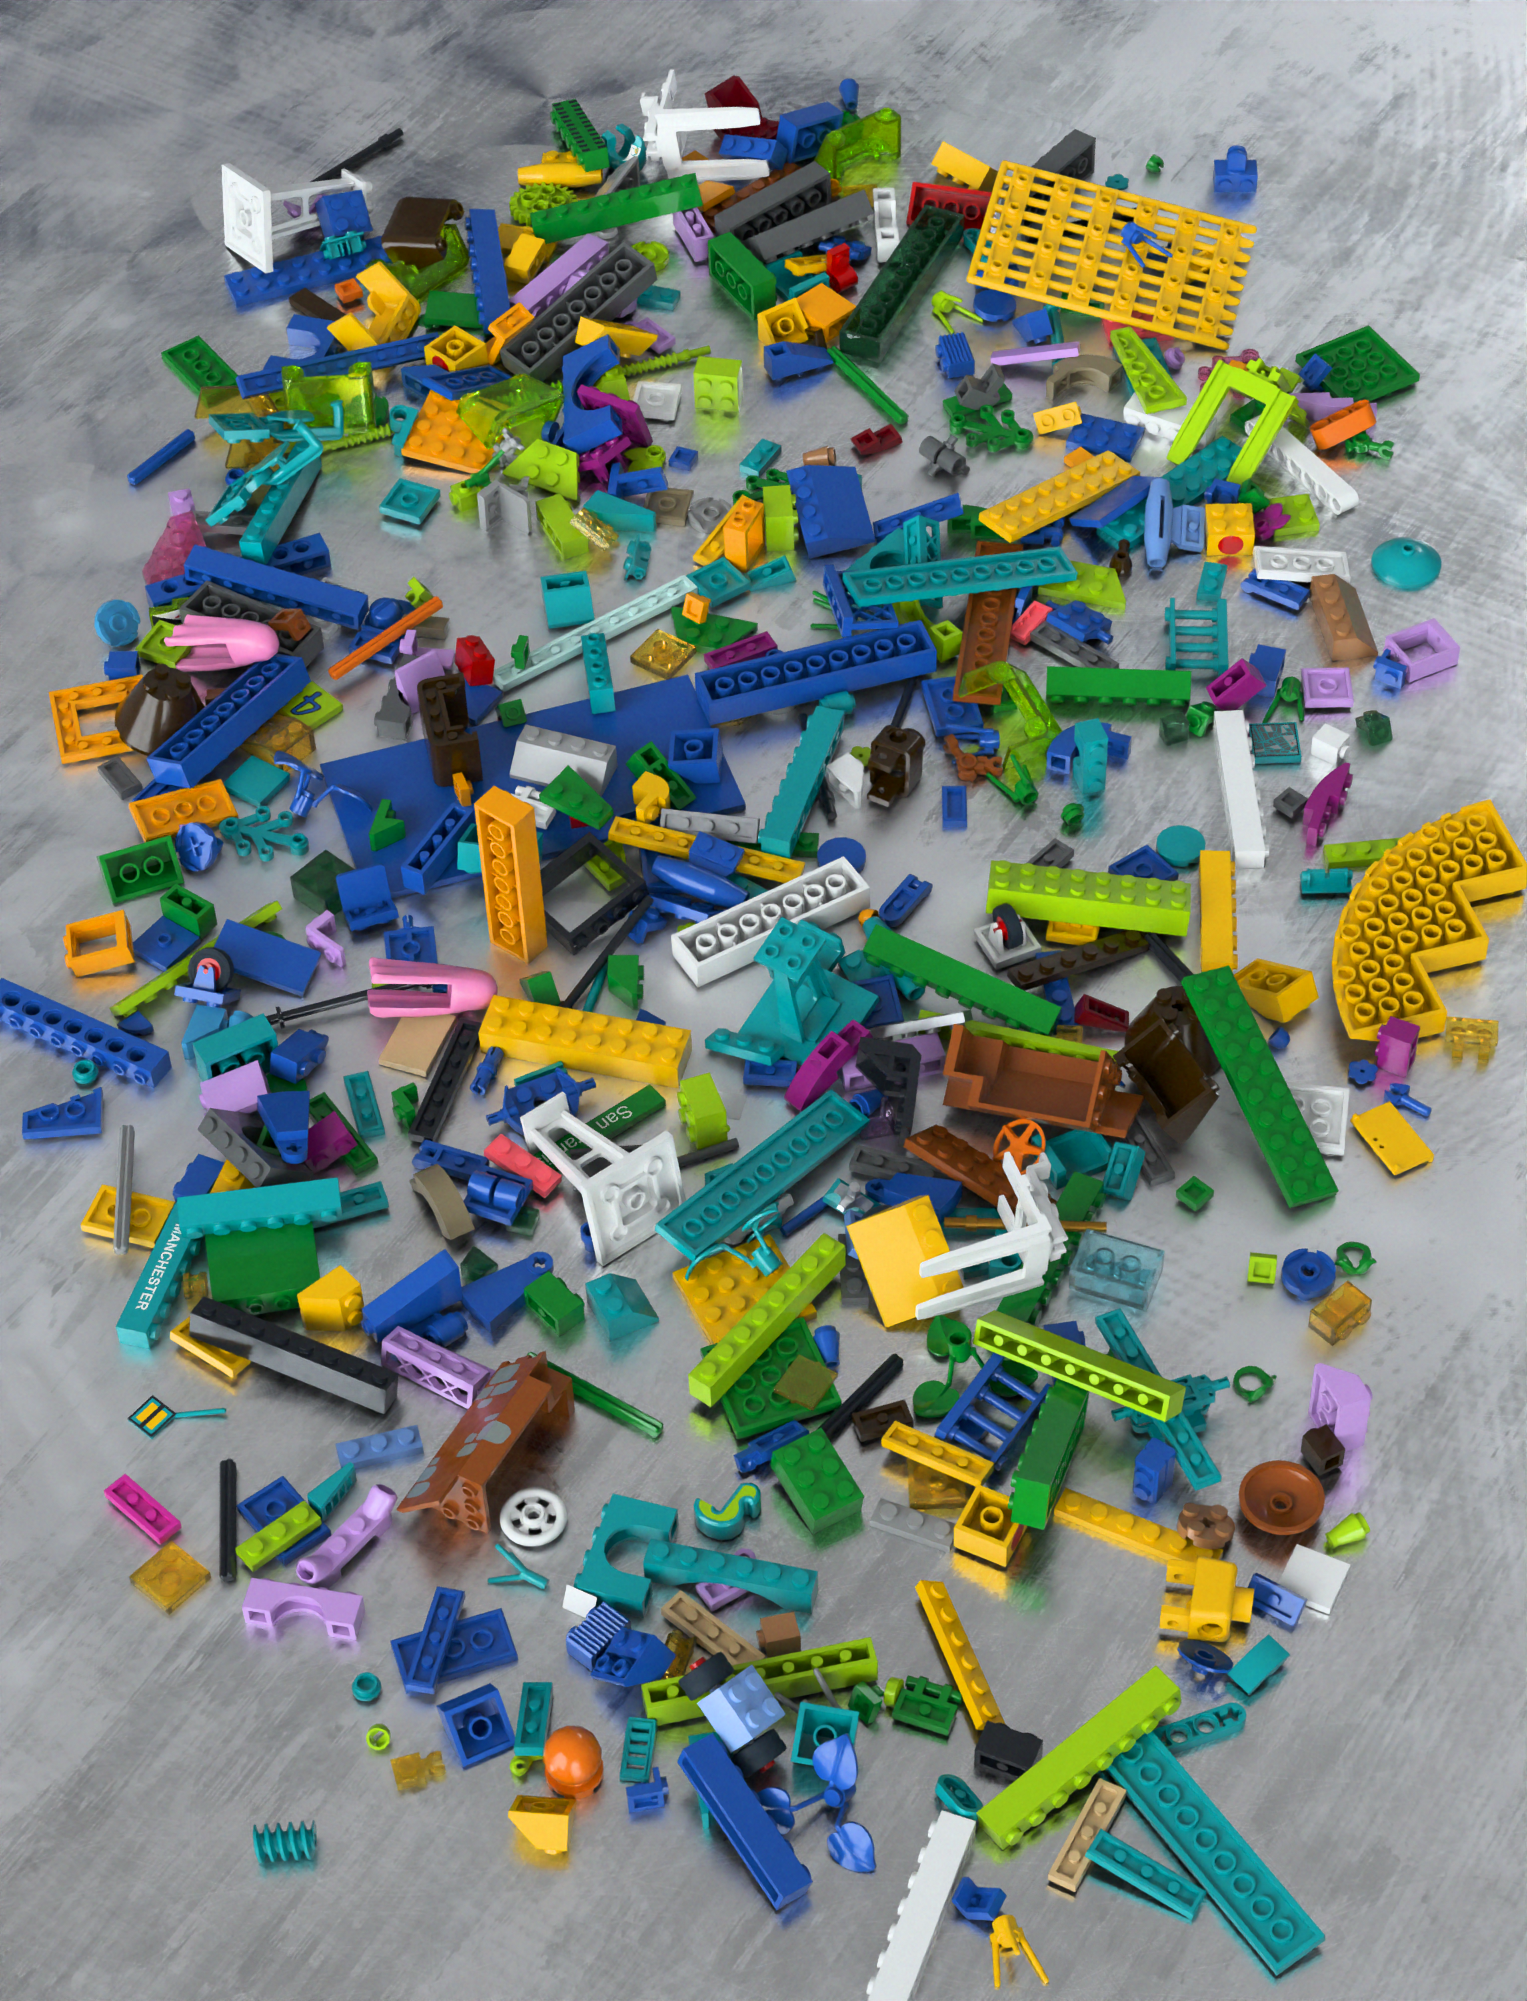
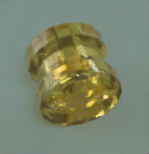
[183,1271,208,1300]

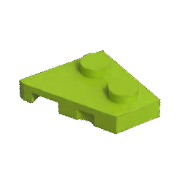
[584,840,627,892]

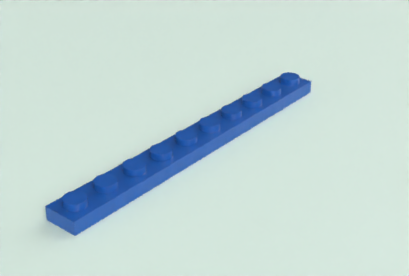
[235,332,439,400]

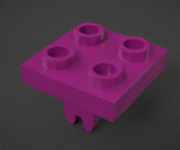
[578,436,632,483]

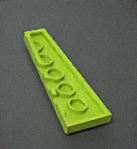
[1110,326,1187,414]

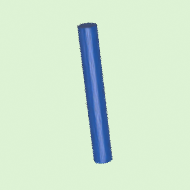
[780,1196,829,1236]

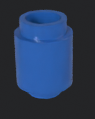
[426,1311,468,1348]

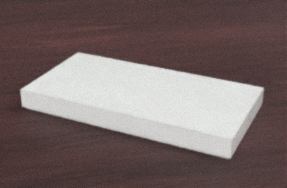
[1253,546,1351,584]

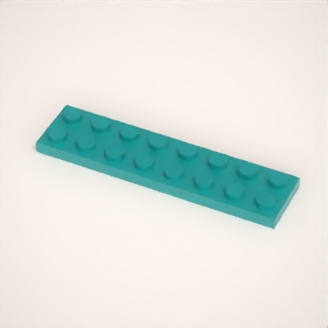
[1099,435,1242,549]

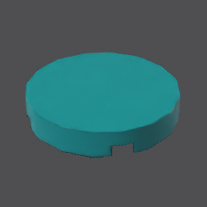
[1156,825,1206,867]

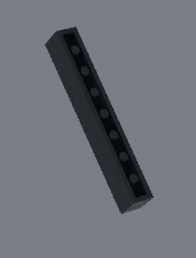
[189,1296,399,1414]

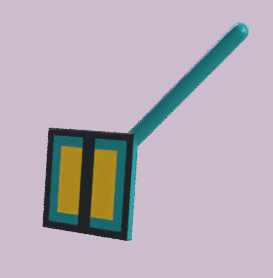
[127,1395,227,1439]

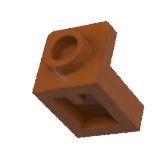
[268,609,311,641]

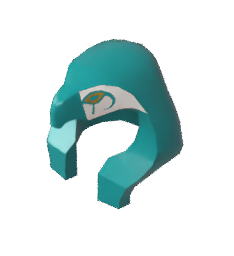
[601,124,648,172]

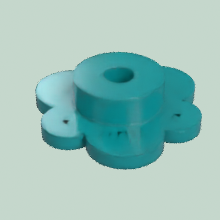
[1105,174,1129,190]

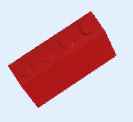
[906,182,997,233]

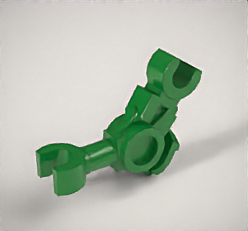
[1345,430,1394,460]

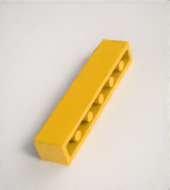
[1199,850,1238,973]

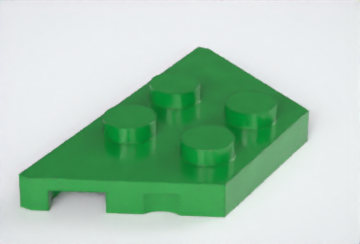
[671,606,758,654]

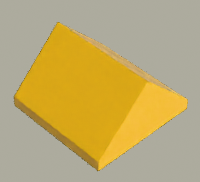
[757,297,812,346]

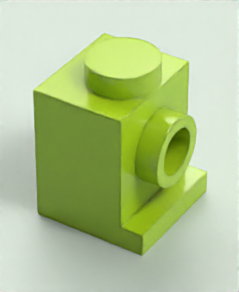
[449,473,484,512]

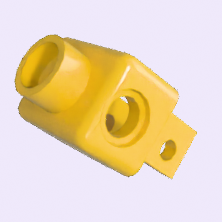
[1159,1556,1254,1642]

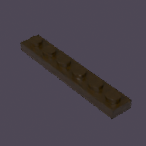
[1007,930,1149,991]

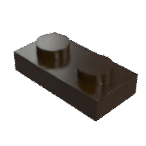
[852,1399,914,1442]

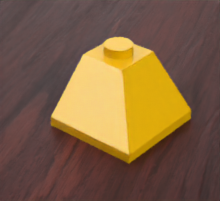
[508,1795,577,1854]

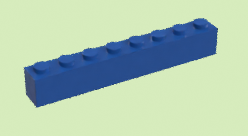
[464,209,510,334]
[184,545,369,630]

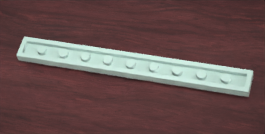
[493,575,698,692]

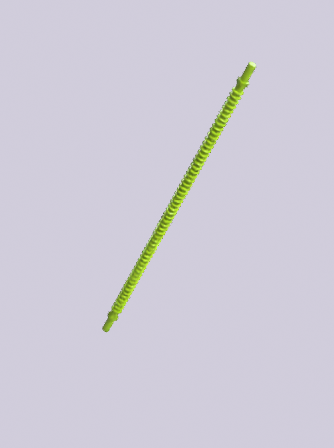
[321,345,711,451]

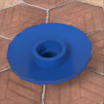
[1177,1640,1233,1675]

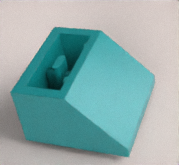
[540,571,595,629]

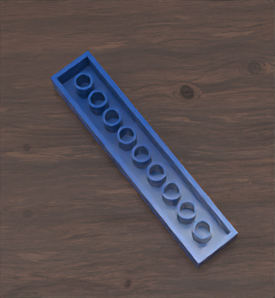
[695,620,937,725]

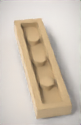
[661,1590,766,1665]
[1048,1778,1126,1892]

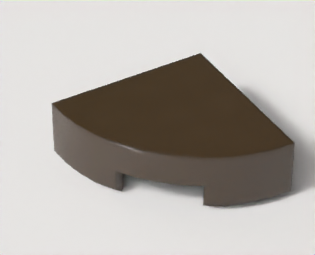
[805,326,828,350]

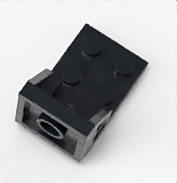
[855,1037,922,1147]

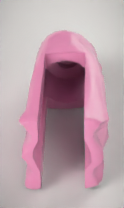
[164,614,279,672]
[367,957,498,1018]

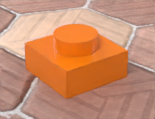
[334,278,363,303]

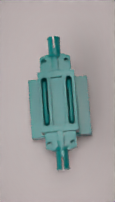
[1111,1374,1230,1442]

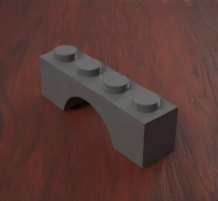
[374,654,420,741]

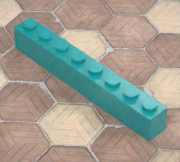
[239,441,322,565]
[758,706,844,859]

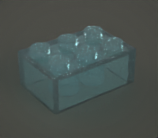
[1069,1229,1165,1312]

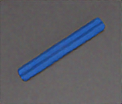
[127,429,195,485]

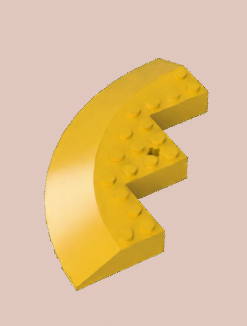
[1332,799,1527,1042]

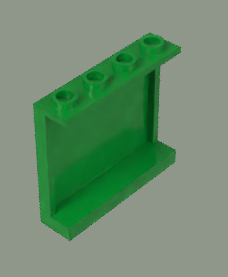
[205,1221,320,1315]

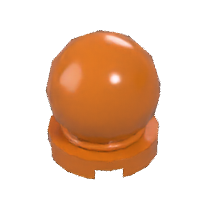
[543,1726,604,1800]

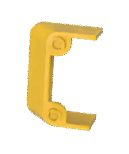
[327,261,421,351]

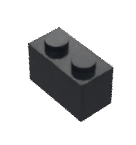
[974,1720,1043,1780]

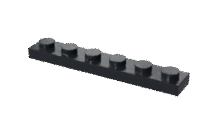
[408,1018,482,1143]

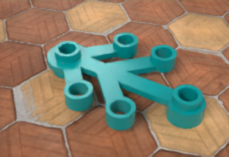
[219,806,310,862]

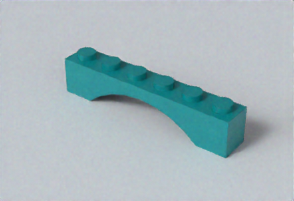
[643,1539,818,1614]

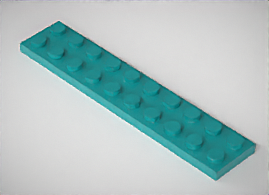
[842,547,1077,607]
[655,1089,870,1262]
[1106,1731,1325,1976]

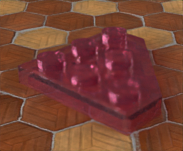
[142,511,206,585]

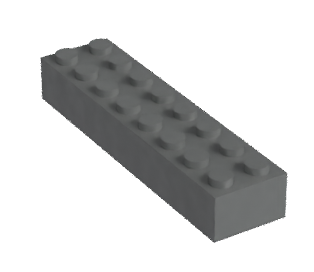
[499,241,657,388]

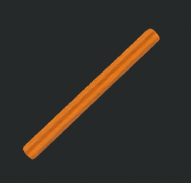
[328,596,443,680]

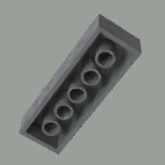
[1000,129,1096,236]
[714,161,832,241]
[741,190,874,265]
[179,580,324,667]

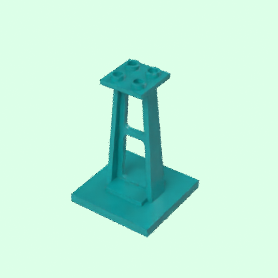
[738,917,880,1069]

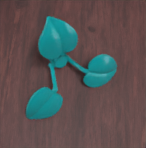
[685,1201,783,1281]

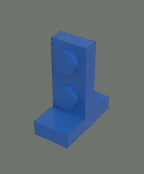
[607,462,668,500]

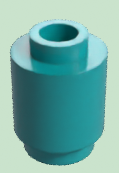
[819,690,856,715]

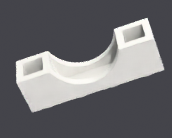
[873,187,899,262]

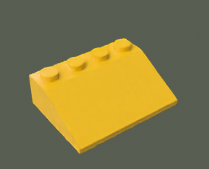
[846,1195,964,1327]

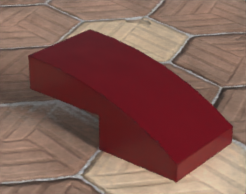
[850,424,903,455]

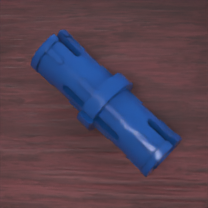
[470,1046,504,1095]

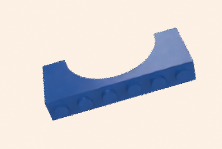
[562,334,622,455]

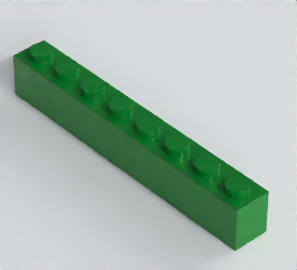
[530,173,703,244]
[863,924,1062,1037]
[996,1171,1106,1326]

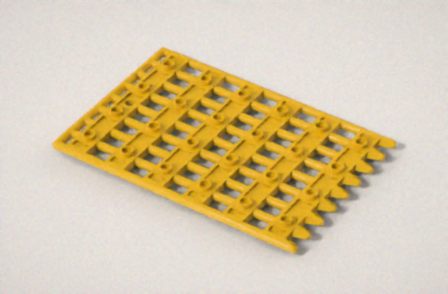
[966,160,1257,350]

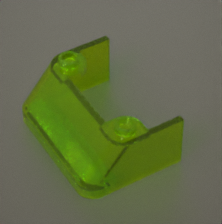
[958,661,1062,770]

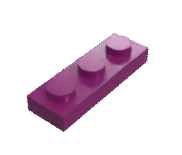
[704,631,778,670]

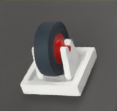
[974,903,1042,970]

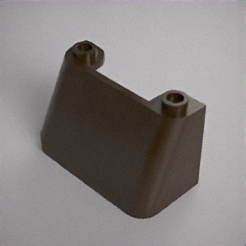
[381,197,465,276]
[1113,1017,1221,1145]

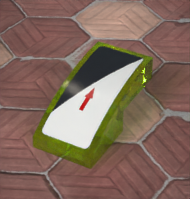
[149,597,190,628]

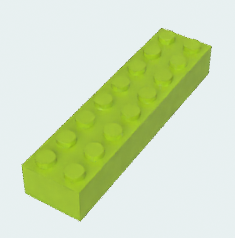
[986,860,1191,937]

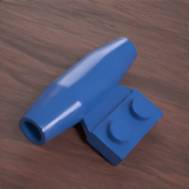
[651,831,750,908]

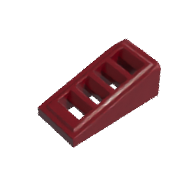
[1074,994,1129,1033]

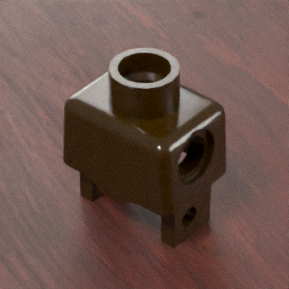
[867,725,926,807]

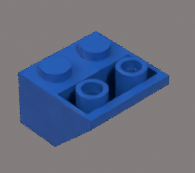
[590,1627,676,1687]

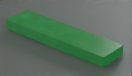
[309,1092,378,1175]

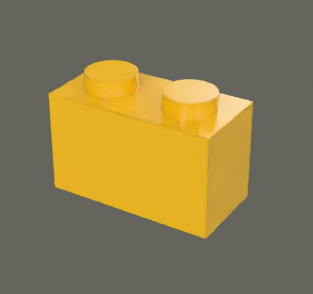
[503,233,548,284]

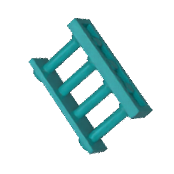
[1165,598,1229,678]

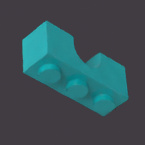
[1073,718,1108,795]

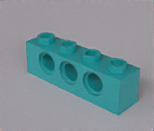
[581,633,616,714]

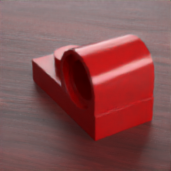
[826,243,858,293]

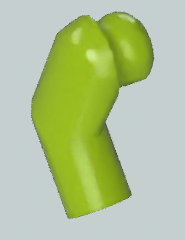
[510,1756,543,1776]

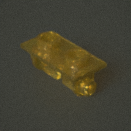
[657,1629,697,1681]

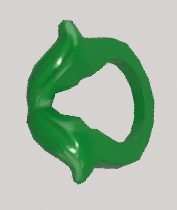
[1335,1242,1377,1275]
[1233,1366,1277,1403]

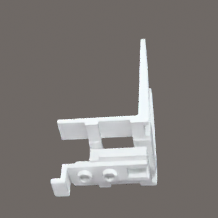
[640,69,770,182]
[915,1151,1068,1320]

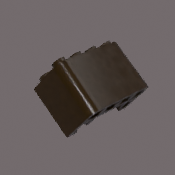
[417,673,483,787]

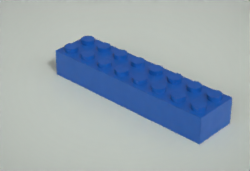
[146,654,311,789]

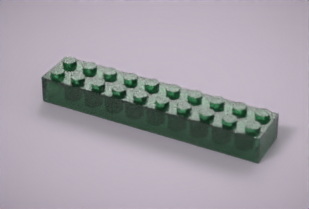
[839,205,965,363]

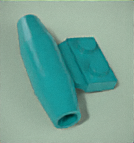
[838,916,925,1001]

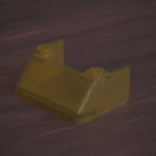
[194,386,290,469]

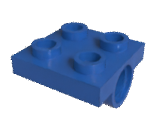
[463,1165,533,1226]

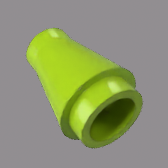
[1325,1512,1370,1549]

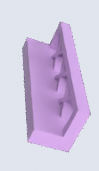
[381,1326,489,1409]

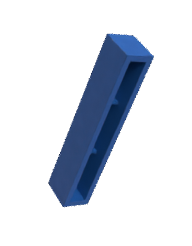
[677,1733,813,1910]

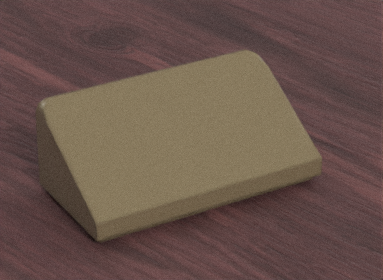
[401,614,450,639]

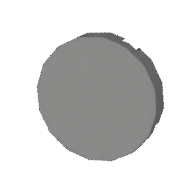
[688,497,732,534]

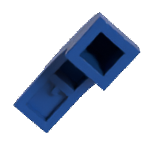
[1046,722,1132,774]

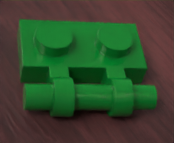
[892,1675,963,1736]

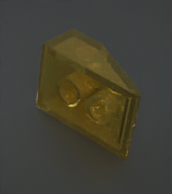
[238,715,316,772]

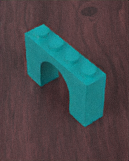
[841,527,933,617]
[574,1494,679,1618]

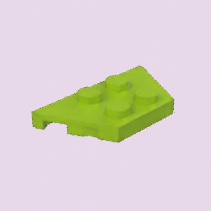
[502,439,581,503]
[1038,561,1126,610]

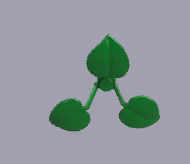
[913,1315,1038,1418]

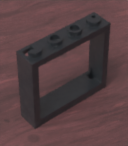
[540,832,649,956]

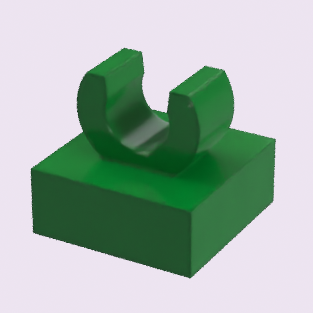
[848,1681,884,1725]

